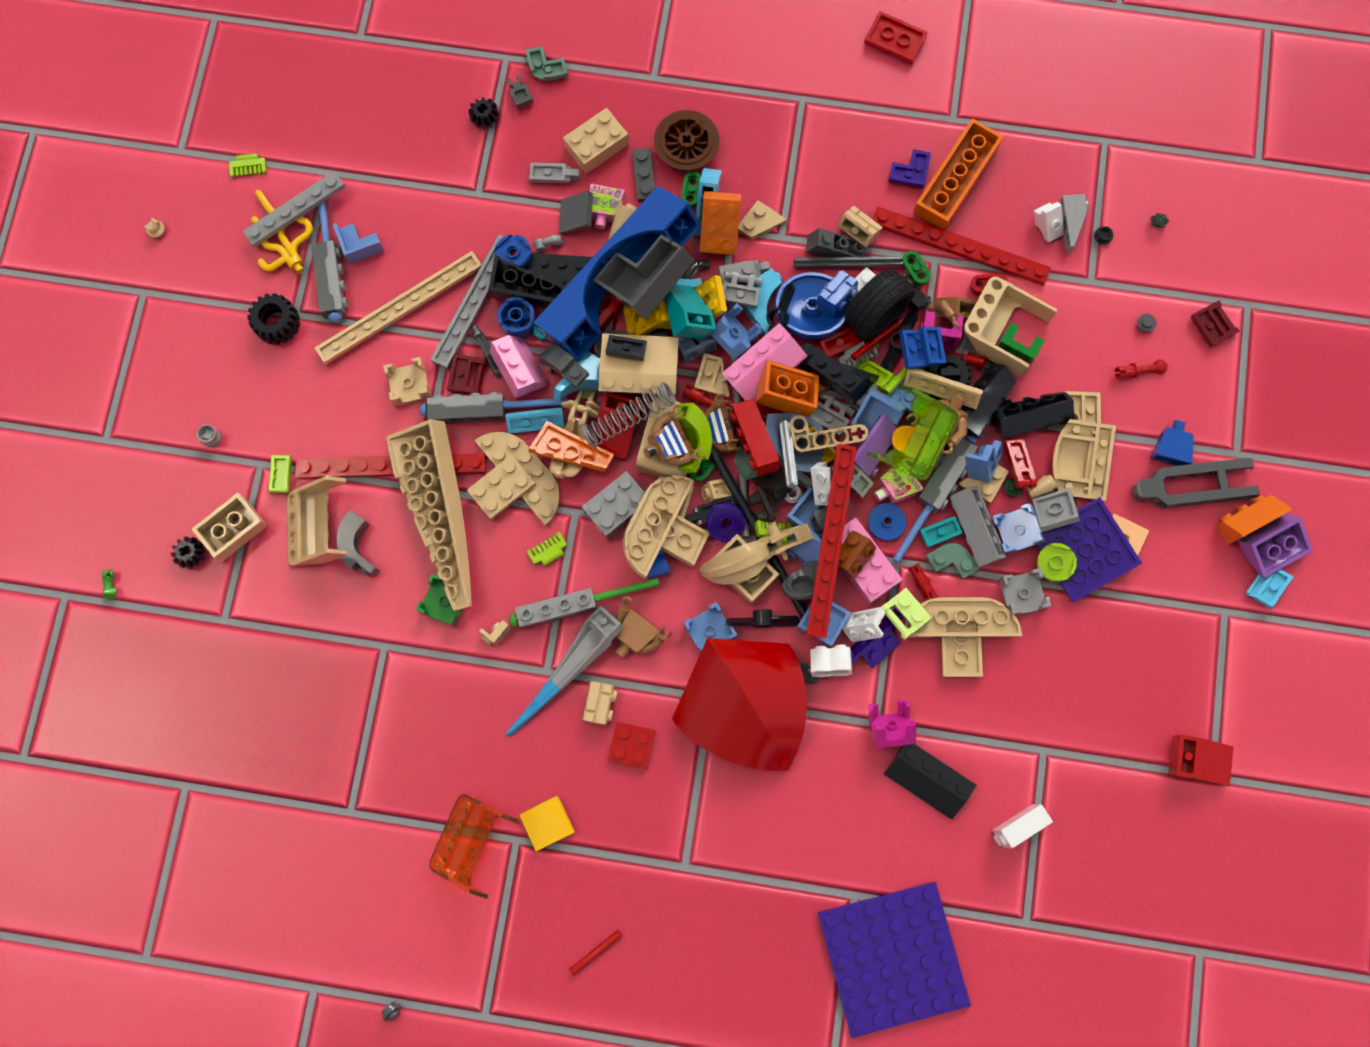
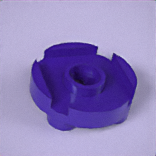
[706,503,745,542]

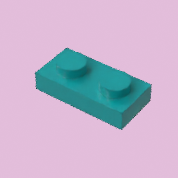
[919,516,963,548]

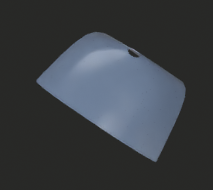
[766,413,824,472]

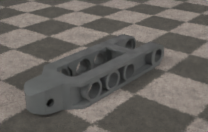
[1131,458,1260,509]

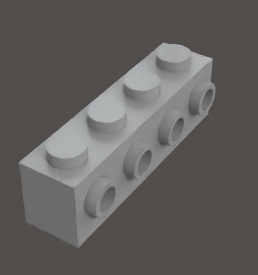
[950,486,1007,567]

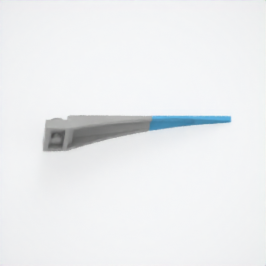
[507,605,624,737]

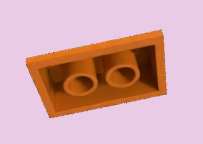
[755,360,819,417]
[1215,495,1292,545]

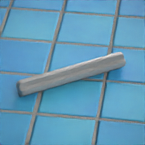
[779,420,798,489]

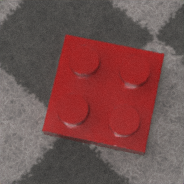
[608,722,655,770]

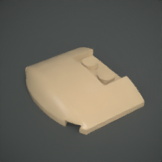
[1052,419,1116,501]

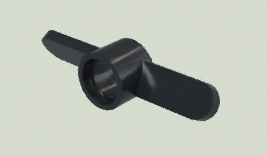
[766,284,795,334]
[881,311,918,371]
[726,609,800,628]

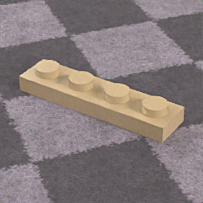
[903,368,983,409]

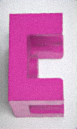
[919,311,964,351]
[868,700,916,749]

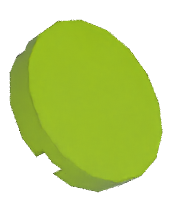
[1037,543,1077,582]

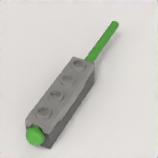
[509,578,659,630]

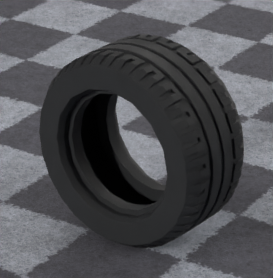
[844,269,915,341]

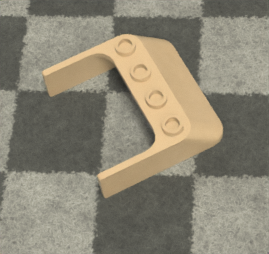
[963,277,1058,376]
[287,476,348,566]

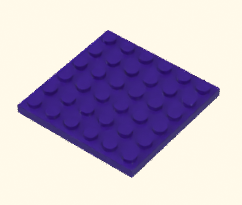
[818,882,971,1038]

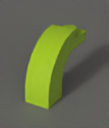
[674,403,712,473]

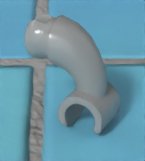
[534,235,563,252]

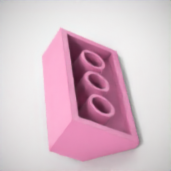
[722,323,808,401]

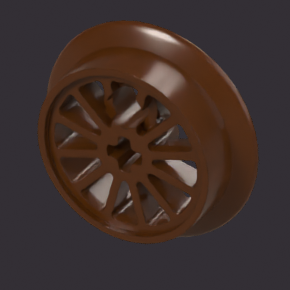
[654,110,719,172]

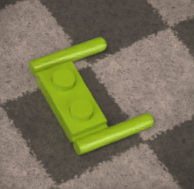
[852,343,908,395]

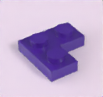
[888,149,931,188]

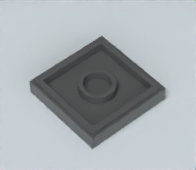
[559,191,593,235]

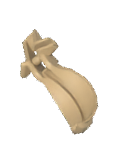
[550,390,601,479]
[699,522,813,585]

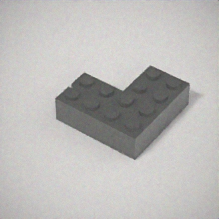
[593,234,695,319]

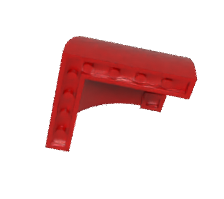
[672,638,807,771]

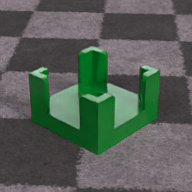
[997,323,1045,372]
[416,574,463,627]

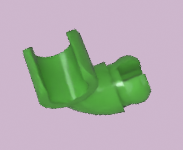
[102,569,116,599]

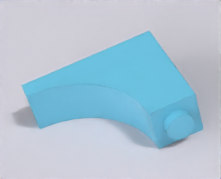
[694,168,722,236]
[741,268,783,337]
[553,351,615,402]

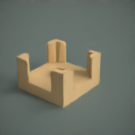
[383,357,432,407]

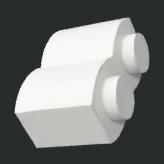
[810,645,852,677]

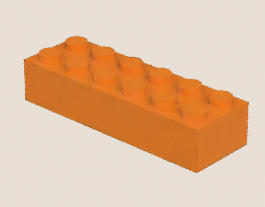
[913,118,1004,230]

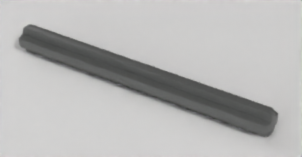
[793,256,904,268]

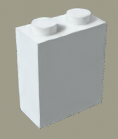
[992,804,1053,848]

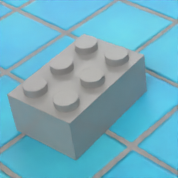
[582,471,645,540]

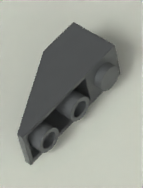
[806,228,865,257]

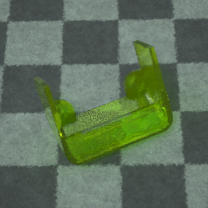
[867,385,958,480]

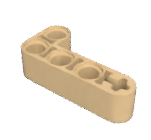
[790,416,868,452]

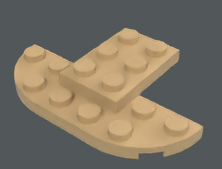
[467,432,560,526]
[623,475,710,579]
[905,597,1022,677]

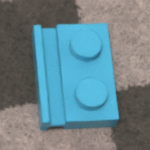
[1246,569,1294,609]

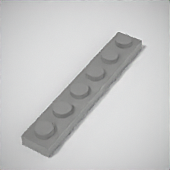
[243,170,346,247]

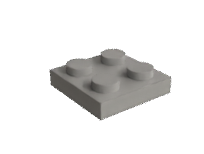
[1032,488,1080,532]

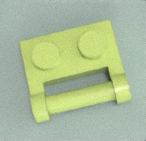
[882,588,932,640]

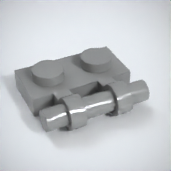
[723,271,763,308]
[809,392,856,437]

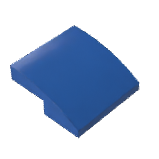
[899,327,947,369]

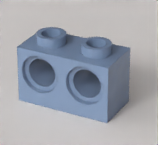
[678,335,717,364]

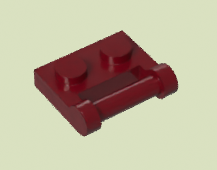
[1191,301,1240,348]
[447,354,488,395]

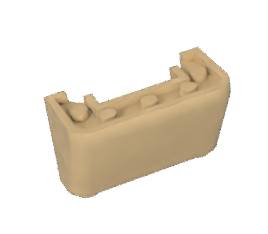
[636,394,688,478]

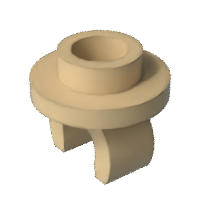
[144,218,165,238]

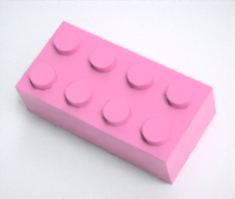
[841,518,903,606]

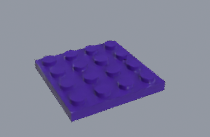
[1037,497,1142,603]

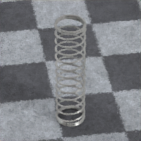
[582,382,676,447]

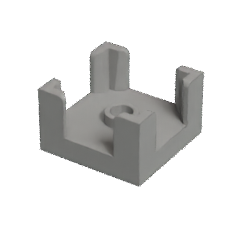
[998,568,1051,616]

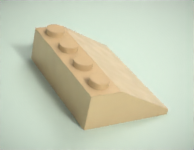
[598,334,679,395]

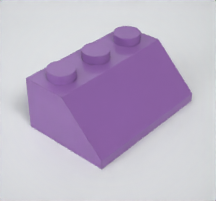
[855,414,897,478]
[1238,513,1313,578]

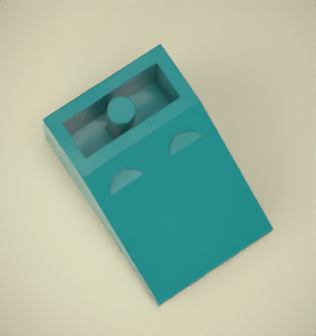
[665,284,716,339]

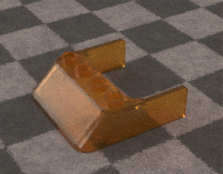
[429,794,521,899]

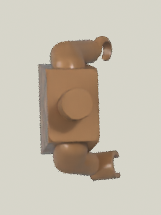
[928,297,976,328]
[906,394,968,454]
[615,596,672,658]

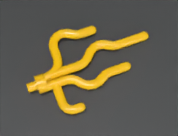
[251,190,313,274]

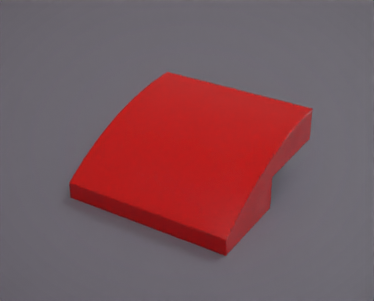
[815,323,861,357]

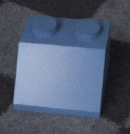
[785,523,822,567]

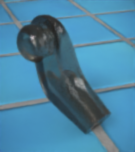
[681,260,710,279]

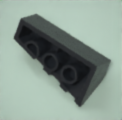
[488,255,566,308]
[798,342,879,404]
[960,363,1017,439]
[991,392,1074,439]

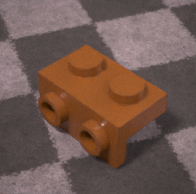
[838,530,876,579]

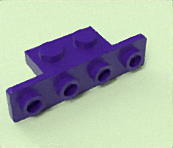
[850,609,904,669]

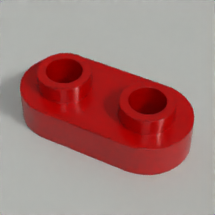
[970,273,1008,295]

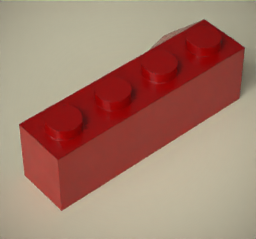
[730,398,780,477]

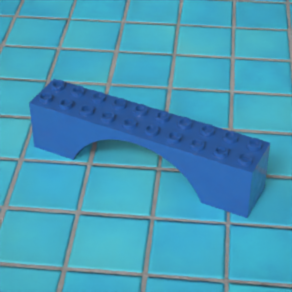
[533,186,701,363]

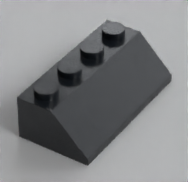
[884,744,977,819]

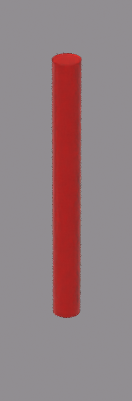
[851,318,904,361]

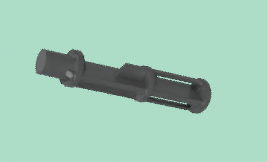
[471,325,502,376]

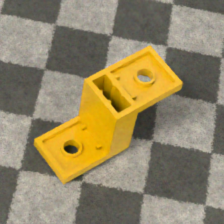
[623,275,727,336]

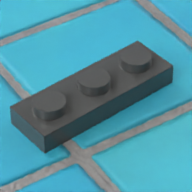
[632,148,655,202]

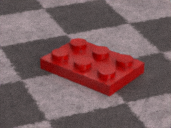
[864,11,928,64]

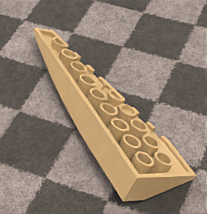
[386,419,472,611]

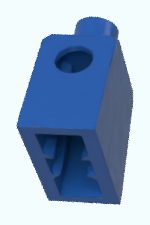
[1150,420,1194,466]

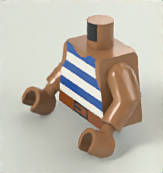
[704,393,741,453]
[644,405,705,466]

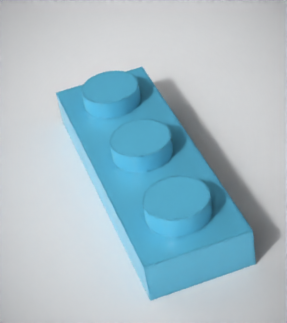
[506,407,565,433]

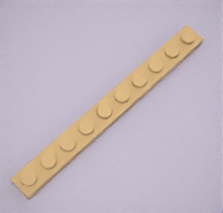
[315,251,482,365]

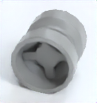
[197,424,222,447]

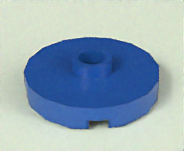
[495,235,532,268]
[868,503,906,542]

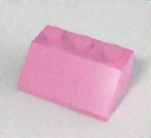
[489,335,549,399]

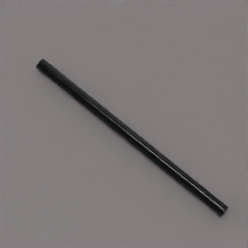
[710,448,807,619]

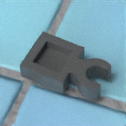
[508,75,533,109]

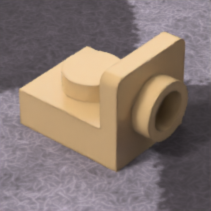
[701,479,732,503]
[479,620,511,646]

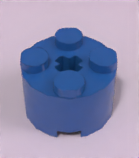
[497,297,536,338]

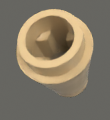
[1027,474,1057,499]

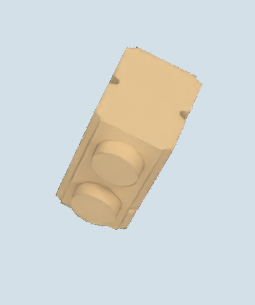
[837,206,883,248]
[583,681,618,726]

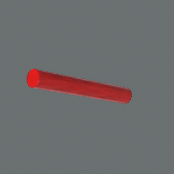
[569,930,622,976]

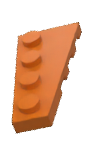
[529,421,614,472]

